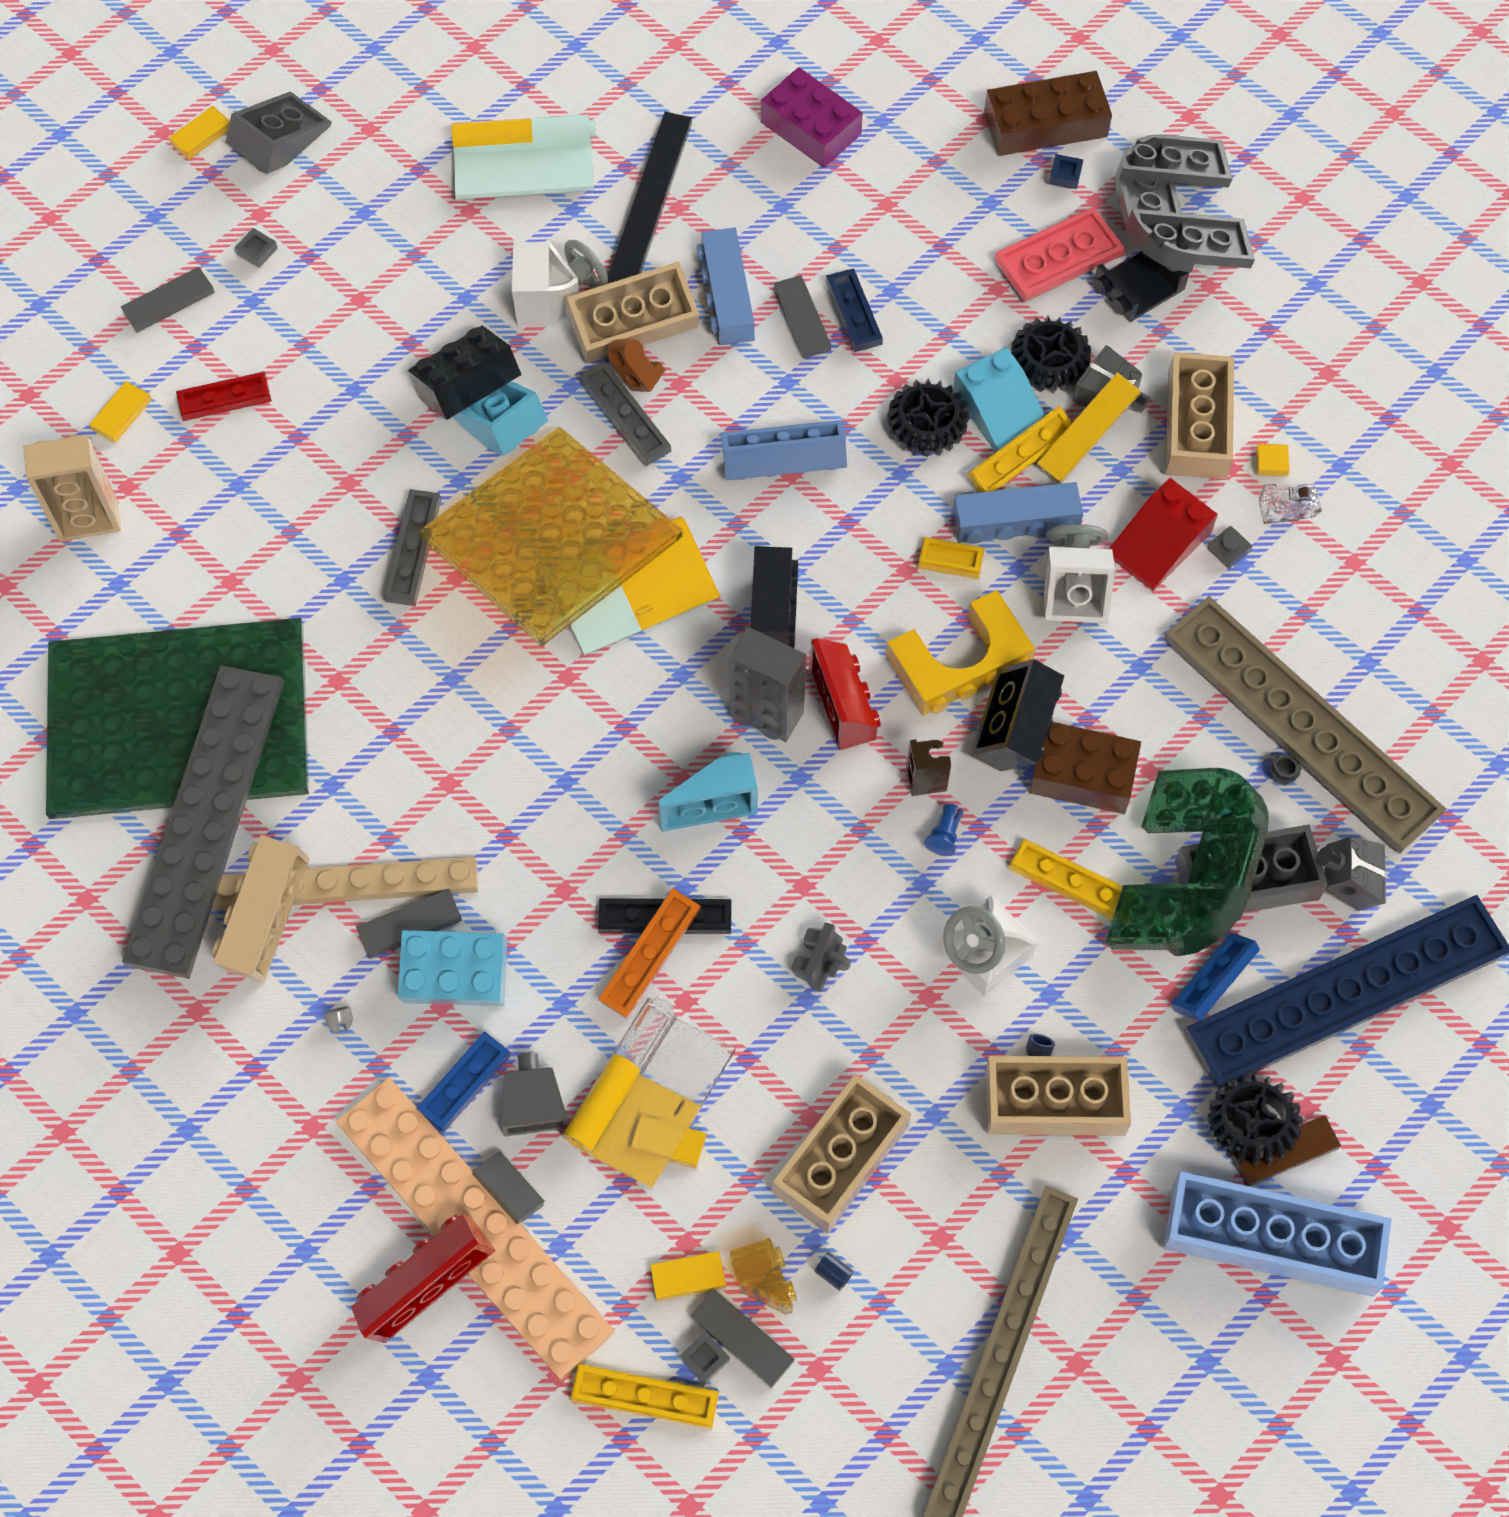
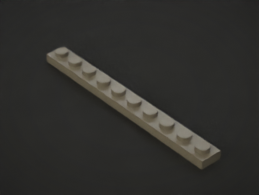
[923,1186,1078,1517]

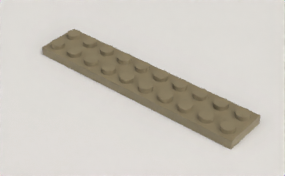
[1164,596,1447,854]

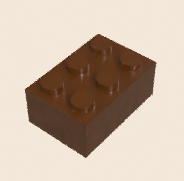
[1029,722,1142,814]

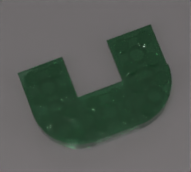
[1105,768,1269,956]

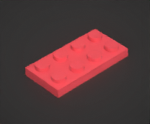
[994,207,1125,302]

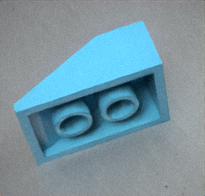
[953,347,1045,452]
[453,381,548,456]
[659,752,758,832]

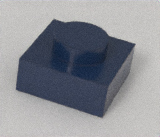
[1049,154,1084,189]

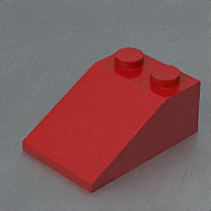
[1109,478,1218,591]

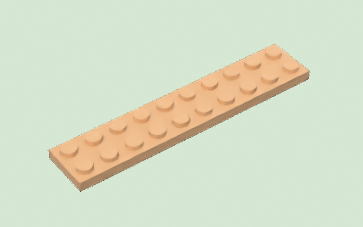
[336,1077,615,1381]

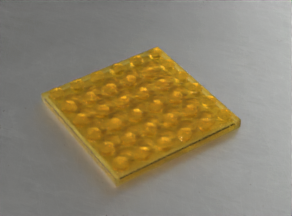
[419,426,683,647]

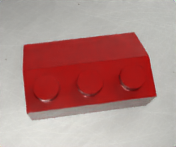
[810,638,881,750]

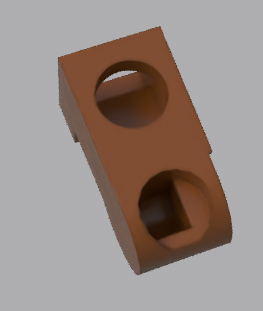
[608,339,665,392]

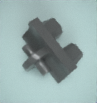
[791,922,851,992]

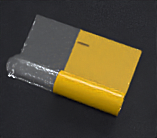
[562,996,736,1189]

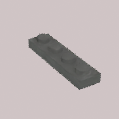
[580,361,672,466]
[384,489,441,606]

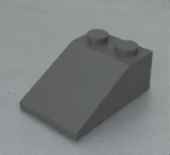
[225,91,332,174]

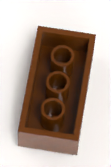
[984,70,1112,156]

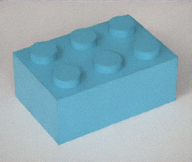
[398,930,508,1006]

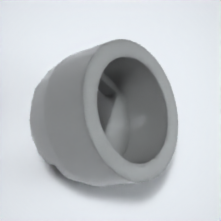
[324,1006,353,1033]

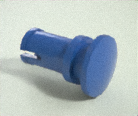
[924,804,963,856]

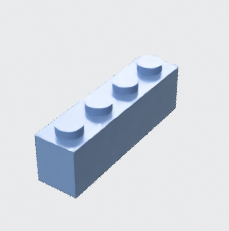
[697,227,755,345]
[721,420,847,480]
[953,482,1083,544]

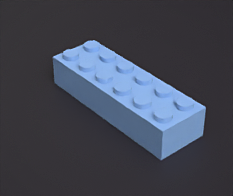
[1163,1171,1392,1297]

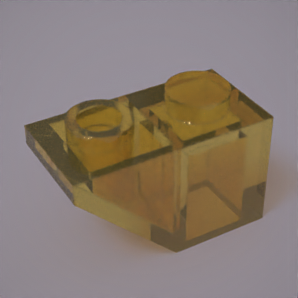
[730,1238,797,1315]

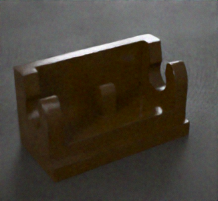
[906,739,952,796]

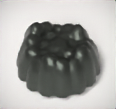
[1269,754,1301,786]

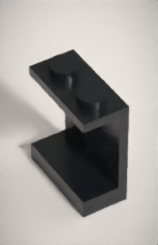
[1094,251,1190,322]

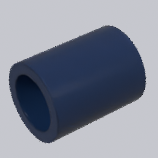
[814,1252,854,1291]

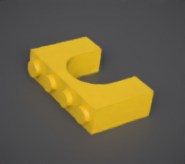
[886,590,1036,716]

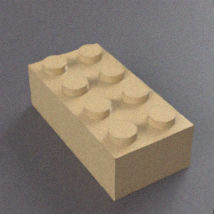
[566,261,700,364]
[1165,352,1234,479]
[23,434,121,542]
[212,835,310,983]
[985,1056,1131,1136]
[772,1074,912,1234]

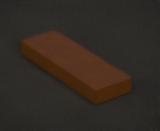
[1231,1115,1341,1187]

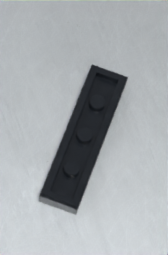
[598,898,732,934]

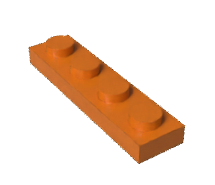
[598,888,701,1019]

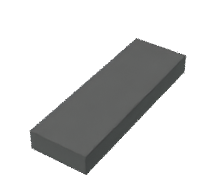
[121,267,215,333]
[774,275,831,359]
[356,889,462,959]
[690,1289,795,1389]

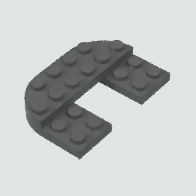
[1115,134,1255,272]

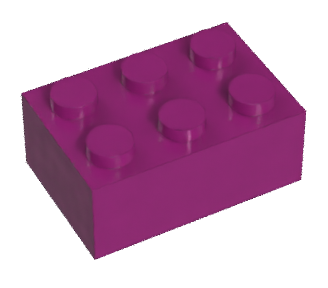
[761,67,863,168]

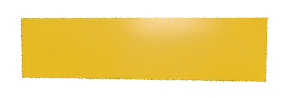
[1037,372,1141,484]
[966,406,1072,493]
[1009,839,1143,927]
[570,1364,719,1430]

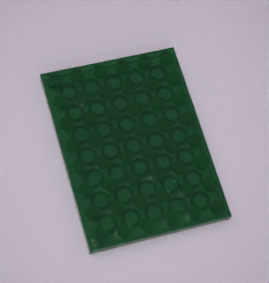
[46,618,309,819]

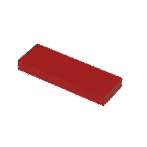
[176,371,272,421]

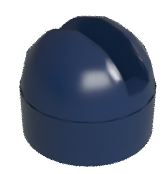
[1026,1034,1055,1056]

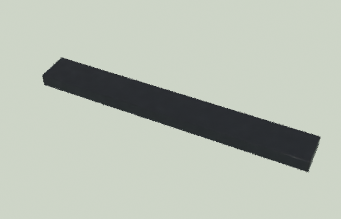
[607,111,692,284]

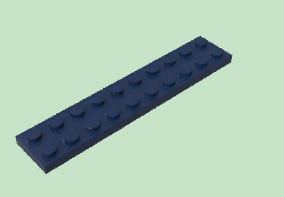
[1184,894,1509,1090]

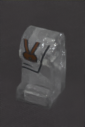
[1258,484,1322,524]

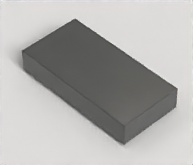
[472,1151,545,1224]

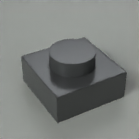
[235,228,278,268]
[1207,526,1253,569]
[679,1332,730,1385]

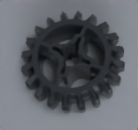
[1011,316,1091,393]
[887,378,969,457]
[1207,1074,1303,1167]

